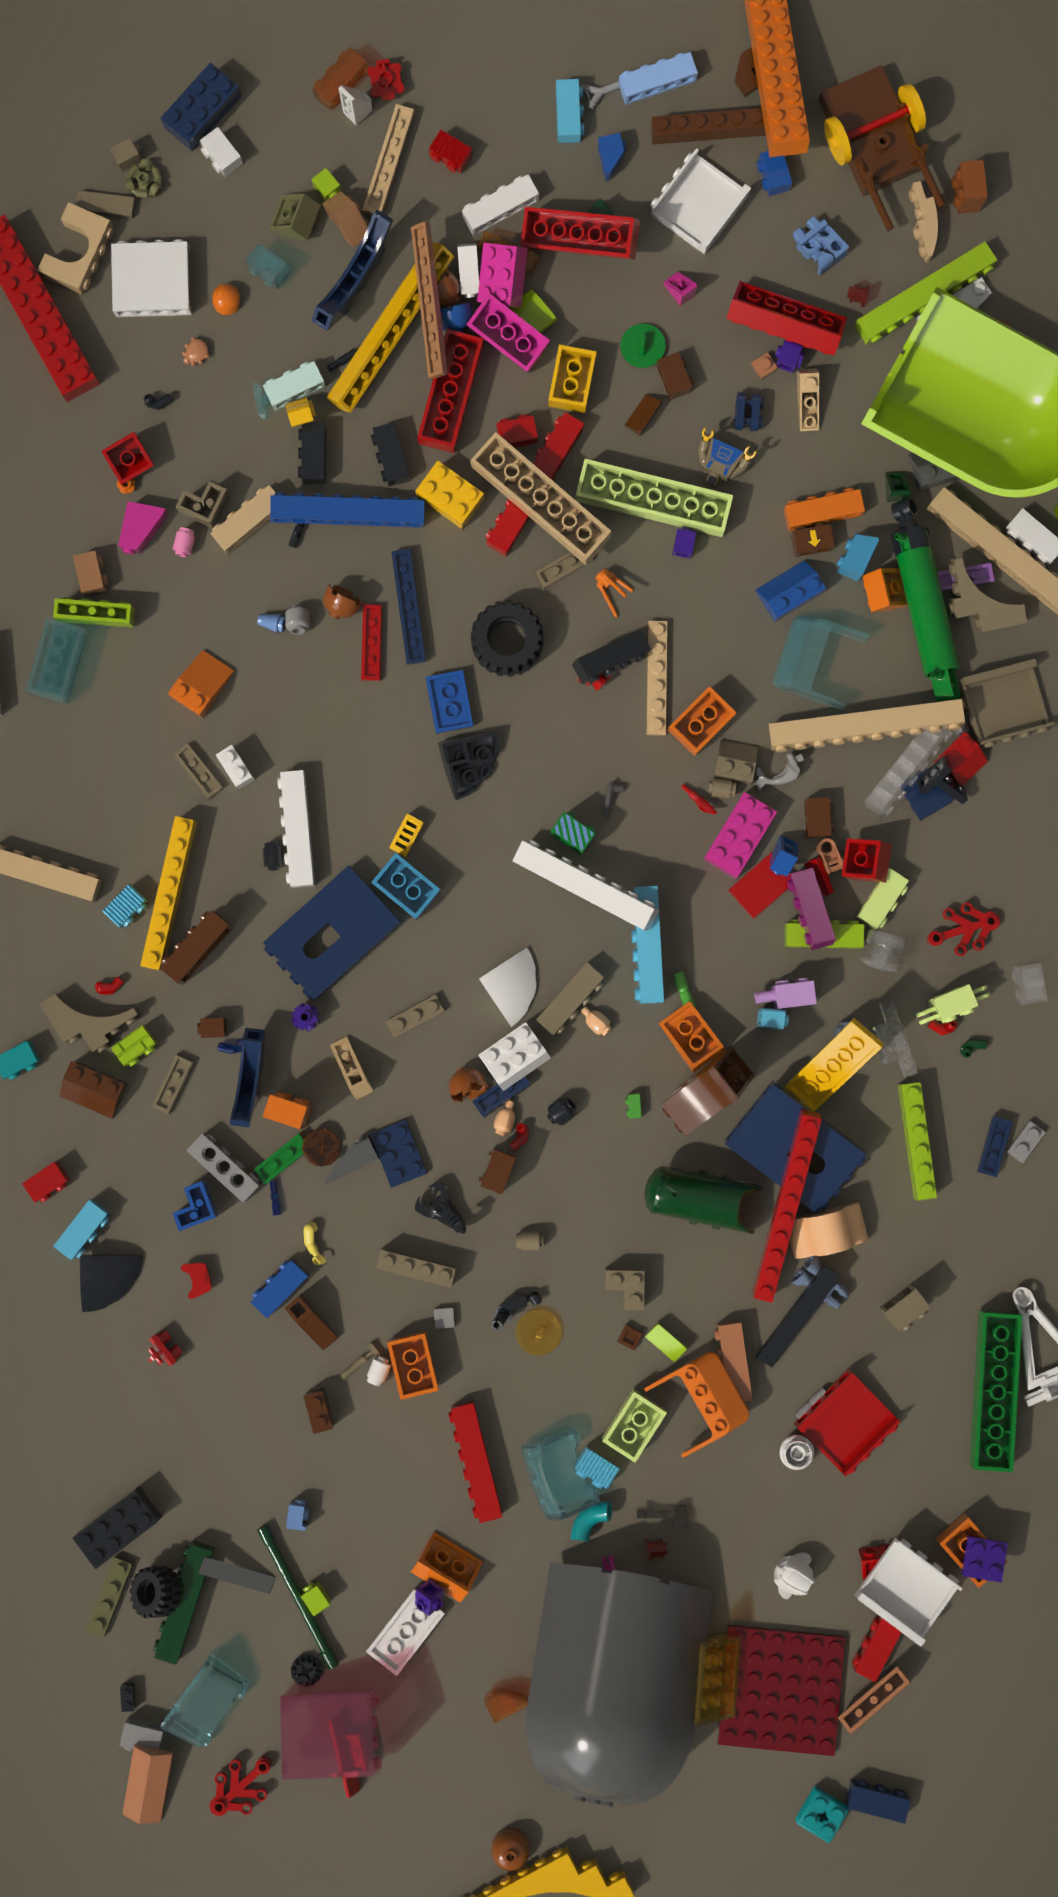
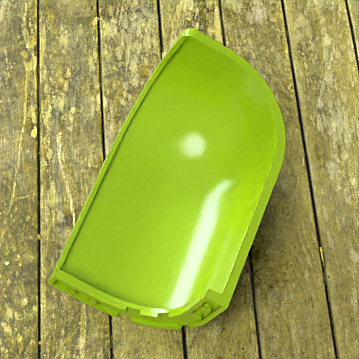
[861,287,1058,497]

